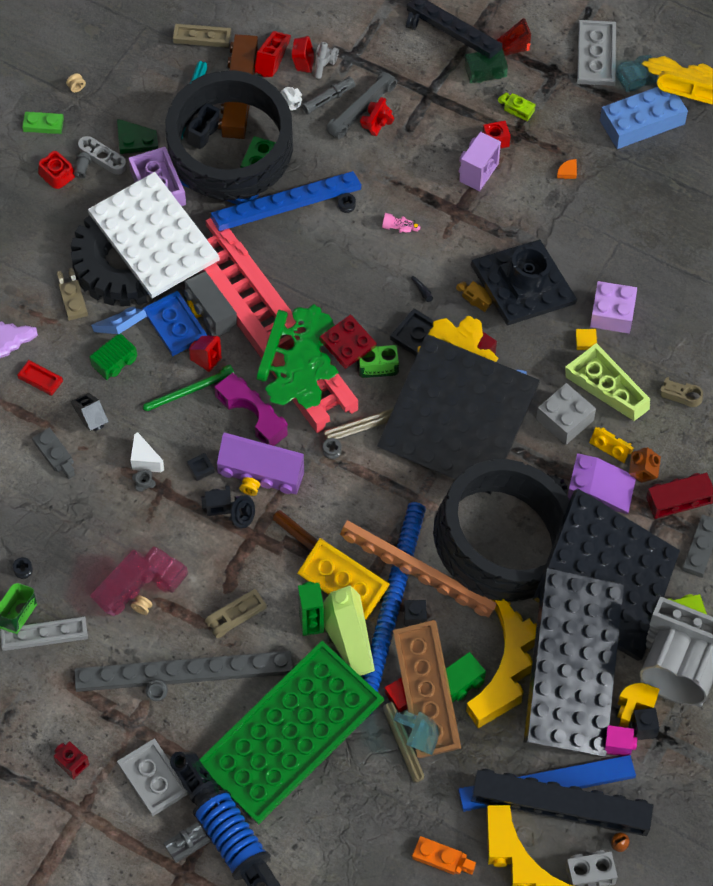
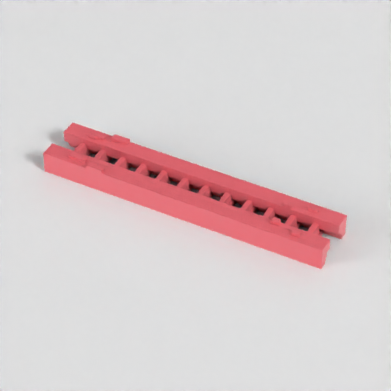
[198,218,358,433]

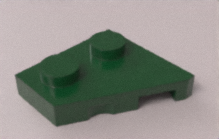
[117,119,158,154]

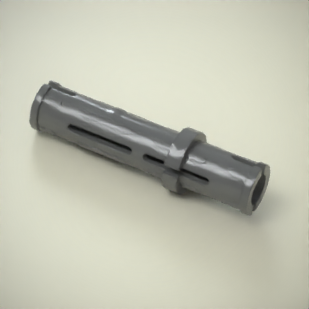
[302,76,355,114]

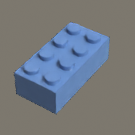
[600,87,688,149]

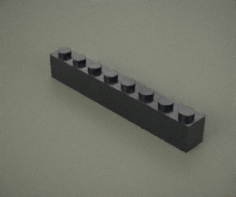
[471,769,654,836]

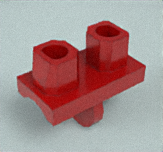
[360,97,394,136]

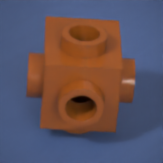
[629,447,661,483]

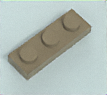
[173,24,231,48]

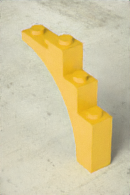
[466,599,537,729]
[486,805,572,886]

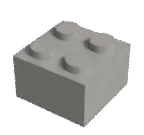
[536,383,596,445]

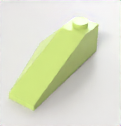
[323,585,375,676]

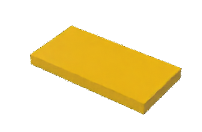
[297,538,390,620]

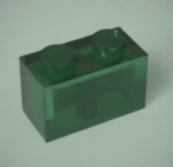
[465,49,508,83]

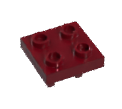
[319,314,377,369]

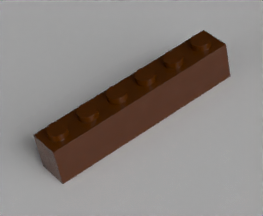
[218,34,258,139]

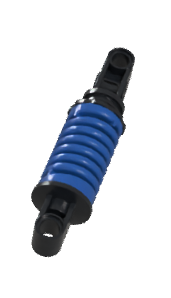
[170,752,280,886]

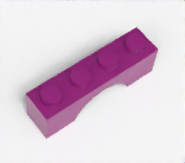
[215,373,288,446]

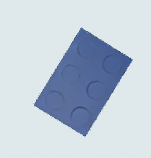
[143,291,207,357]

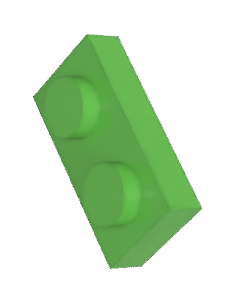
[23,112,64,134]

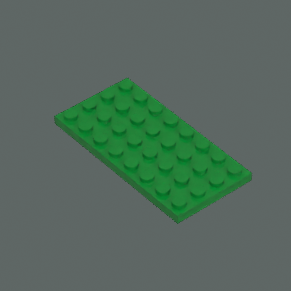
[199,641,384,825]

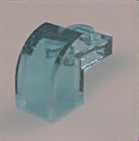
[393,711,439,755]

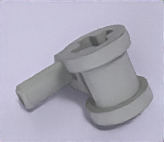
[314,42,339,79]

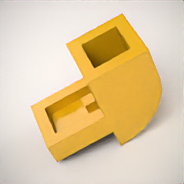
[617,683,660,728]

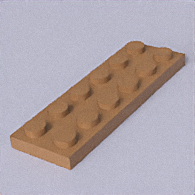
[393,620,461,758]

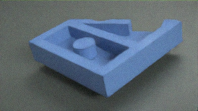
[91,307,147,334]

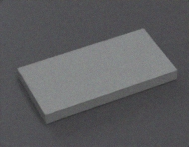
[577,20,616,86]

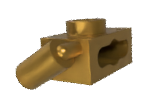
[456,281,493,312]

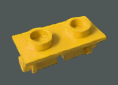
[589,427,634,463]

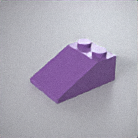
[568,453,636,514]

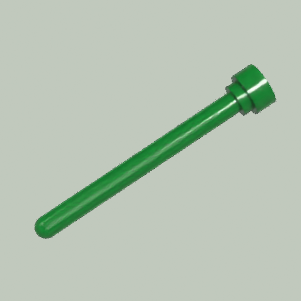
[143,364,235,411]

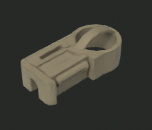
[661,377,703,407]

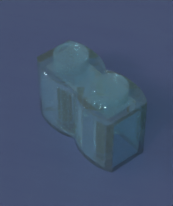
[616,55,659,92]

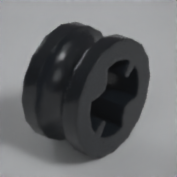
[406,11,420,30]
[338,193,356,213]
[13,557,33,579]

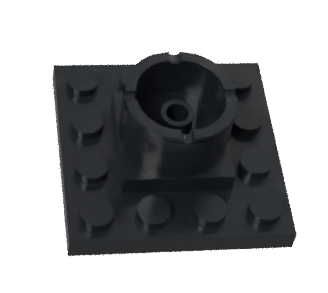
[470,239,578,326]

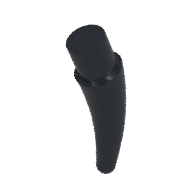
[411,276,433,302]

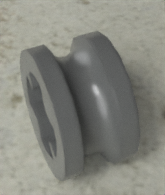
[323,438,341,459]

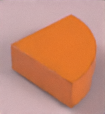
[557,159,577,179]

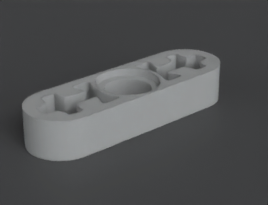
[78,136,126,175]

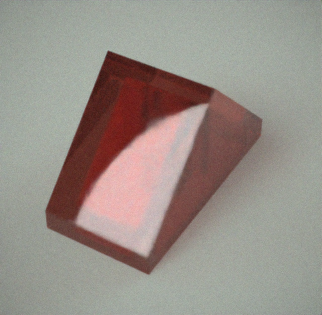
[497,18,531,56]

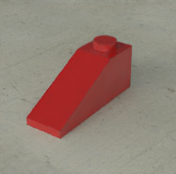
[254,31,291,77]

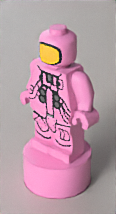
[382,213,420,233]

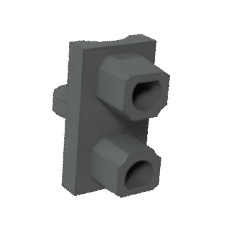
[164,822,210,863]

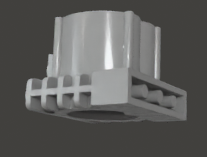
[639,596,713,707]

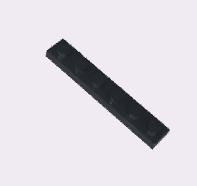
[407,0,502,59]

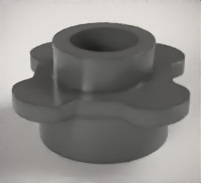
[132,470,156,492]

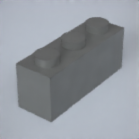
[184,271,237,335]

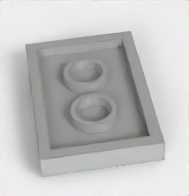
[117,738,189,817]

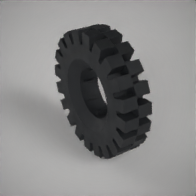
[71,215,161,307]

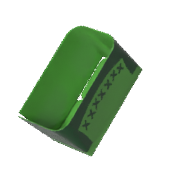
[357,345,399,378]
[0,583,37,634]

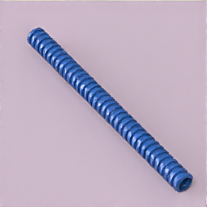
[362,502,426,714]

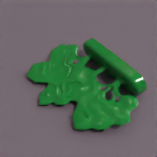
[256,304,339,409]

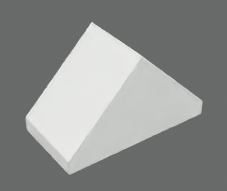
[131,432,164,472]

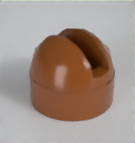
[611,832,629,852]

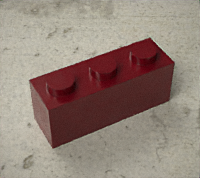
[646,472,713,519]

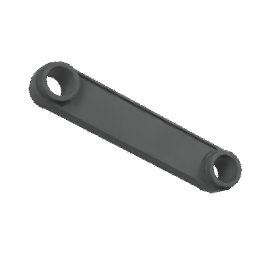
[326,71,397,139]

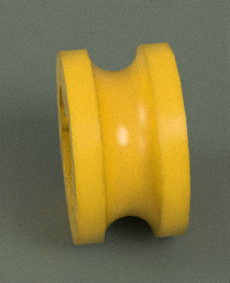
[239,477,260,496]

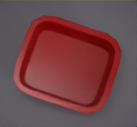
[292,36,314,73]
[38,151,75,189]

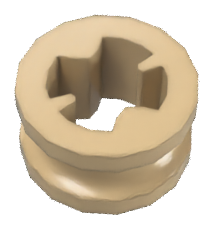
[66,73,86,93]
[131,595,153,615]

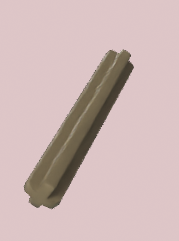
[324,408,394,440]
[383,702,424,783]

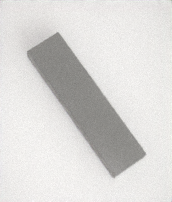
[0,617,88,651]

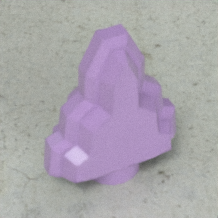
[0,321,38,358]

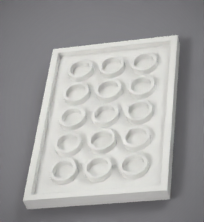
[88,172,220,298]

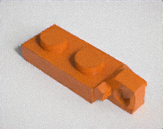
[412,836,476,875]

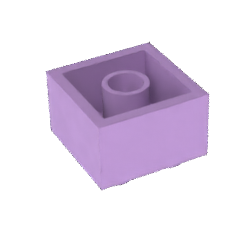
[458,132,501,191]
[590,281,637,334]

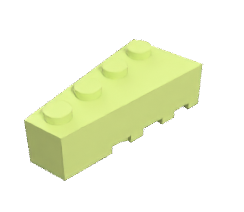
[565,343,650,421]

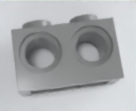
[565,850,618,886]

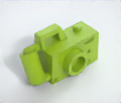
[498,92,536,122]

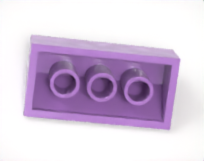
[217,433,304,495]

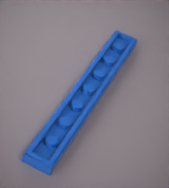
[458,755,636,812]

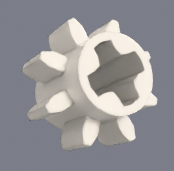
[280,87,302,111]

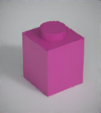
[605,725,637,756]

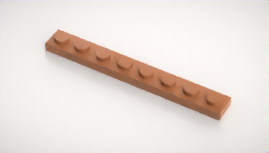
[340,520,497,618]

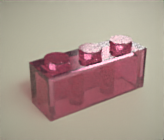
[90,549,158,616]

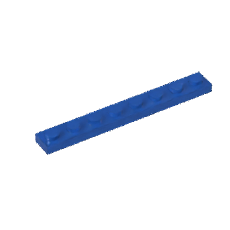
[211,171,361,231]

